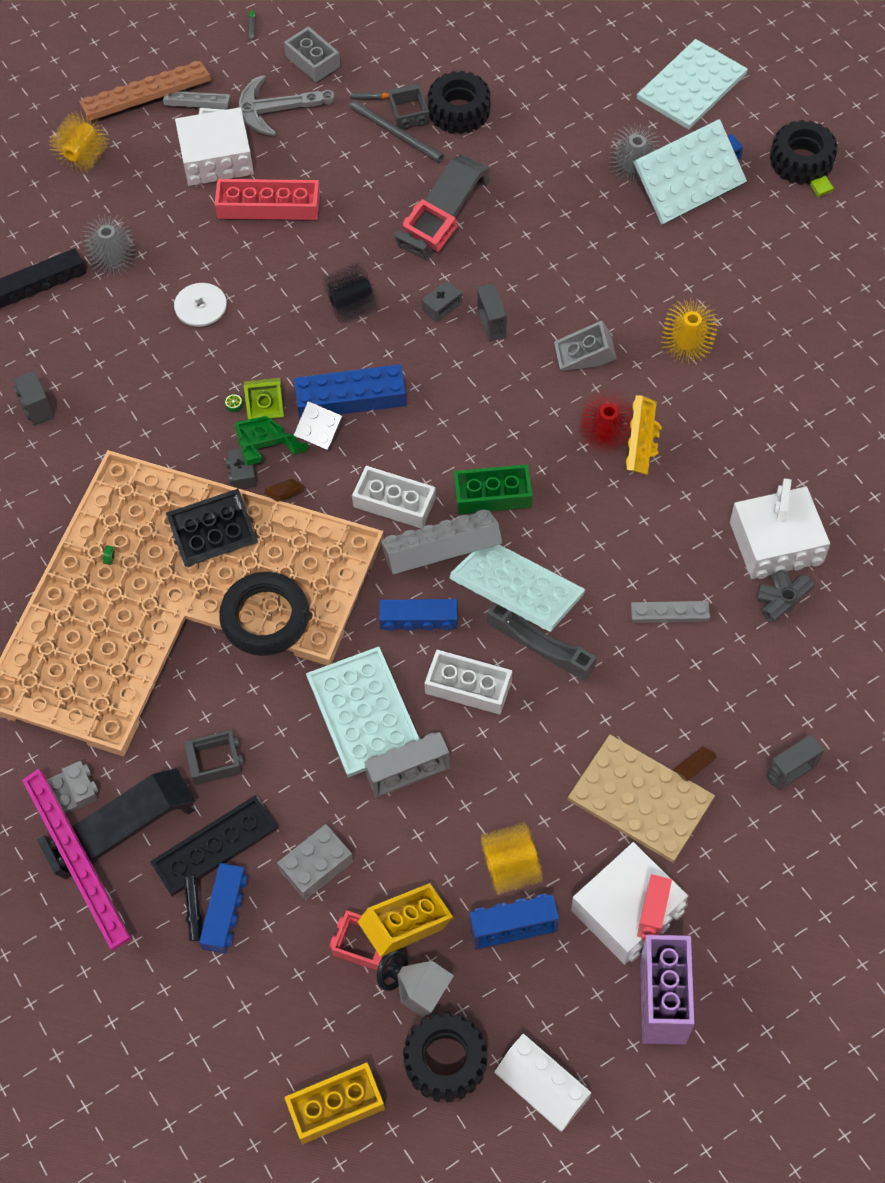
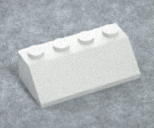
[494,1034,591,1132]

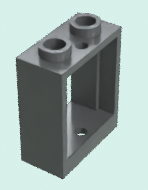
[388,84,430,129]
[477,283,507,342]
[184,730,244,785]
[767,734,824,790]

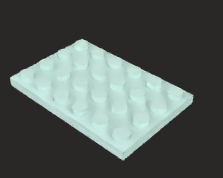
[637,39,748,130]
[633,119,747,224]
[450,545,586,632]
[306,647,420,777]

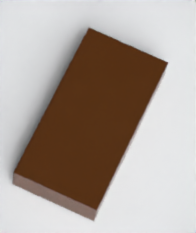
[264,478,304,502]
[673,746,717,781]

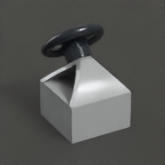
[377,949,454,1018]

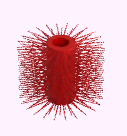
[579,389,634,456]

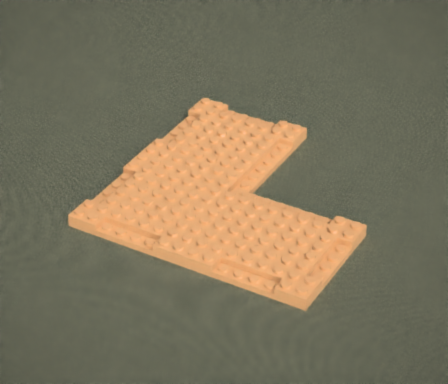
[0,450,384,757]

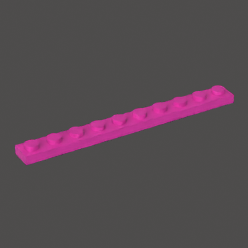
[22,769,131,951]

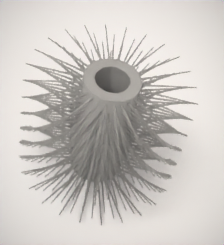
[610,123,660,185]
[80,215,138,277]

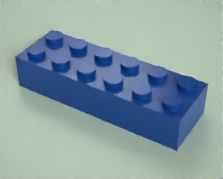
[294,364,407,420]

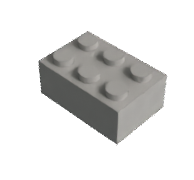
[284,26,341,82]
[277,824,353,901]

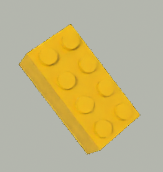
[358,883,453,957]
[284,1062,385,1145]

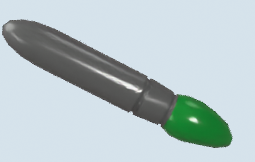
[248,10,256,40]

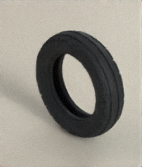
[219,572,309,656]

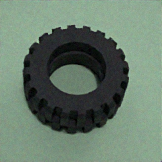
[428,71,490,134]
[770,120,838,185]
[403,1011,487,1102]

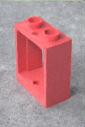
[402,199,458,252]
[637,874,672,941]
[330,910,383,971]

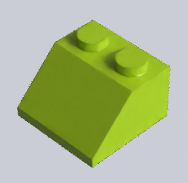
[244,378,284,419]

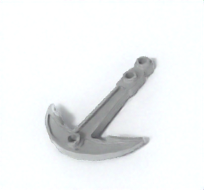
[239,75,335,136]

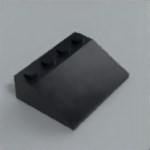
[166,488,257,567]

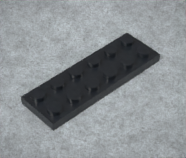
[150,795,278,897]

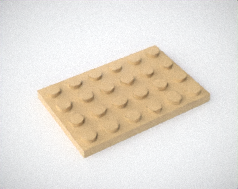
[568,735,715,863]

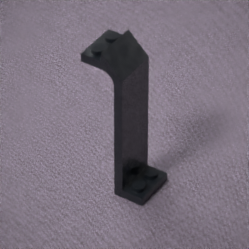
[37,768,195,879]

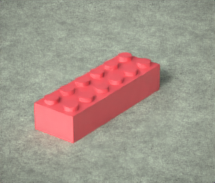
[214,179,320,220]

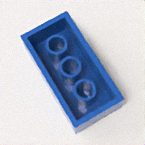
[470,894,559,950]

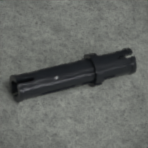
[183,876,203,941]

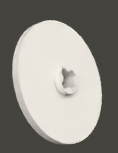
[174,283,227,327]

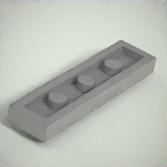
[163,91,231,109]
[631,601,710,623]

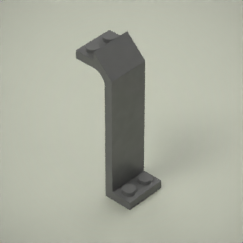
[395,154,491,261]

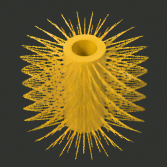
[48,111,109,173]
[661,298,719,363]
[481,823,543,894]

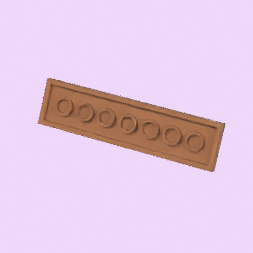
[79,61,211,121]

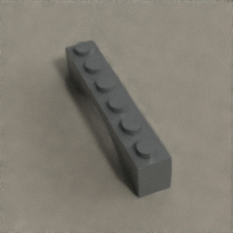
[487,603,597,682]

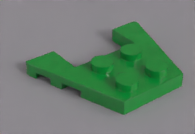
[234,416,309,466]

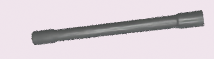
[350,100,444,163]

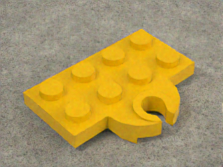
[626,395,662,475]

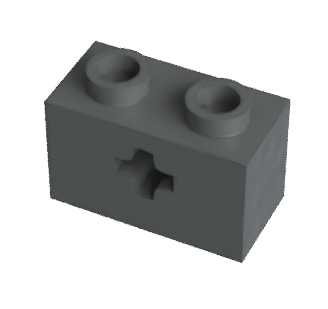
[422,280,462,322]
[225,448,257,489]

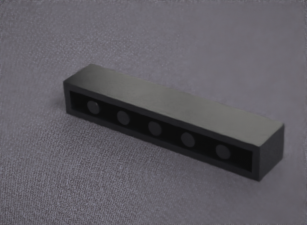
[0,248,86,308]

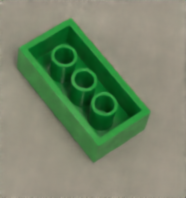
[454,464,532,514]

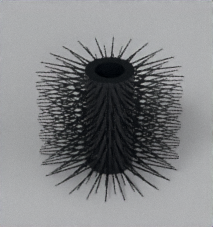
[322,263,379,324]

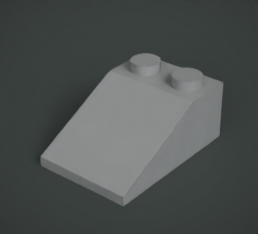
[554,320,617,371]

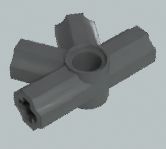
[757,570,814,623]

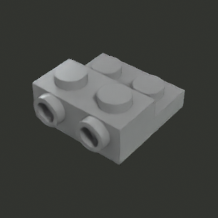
[47,761,99,815]

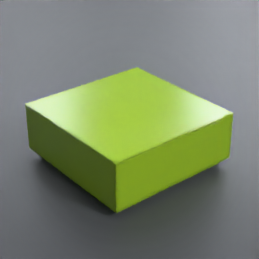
[810,176,834,197]

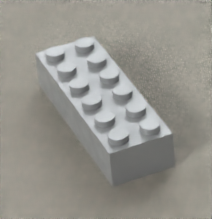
[381,510,502,574]

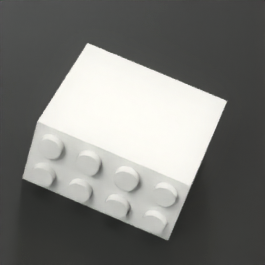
[175,107,254,186]
[730,487,830,579]
[571,842,688,965]

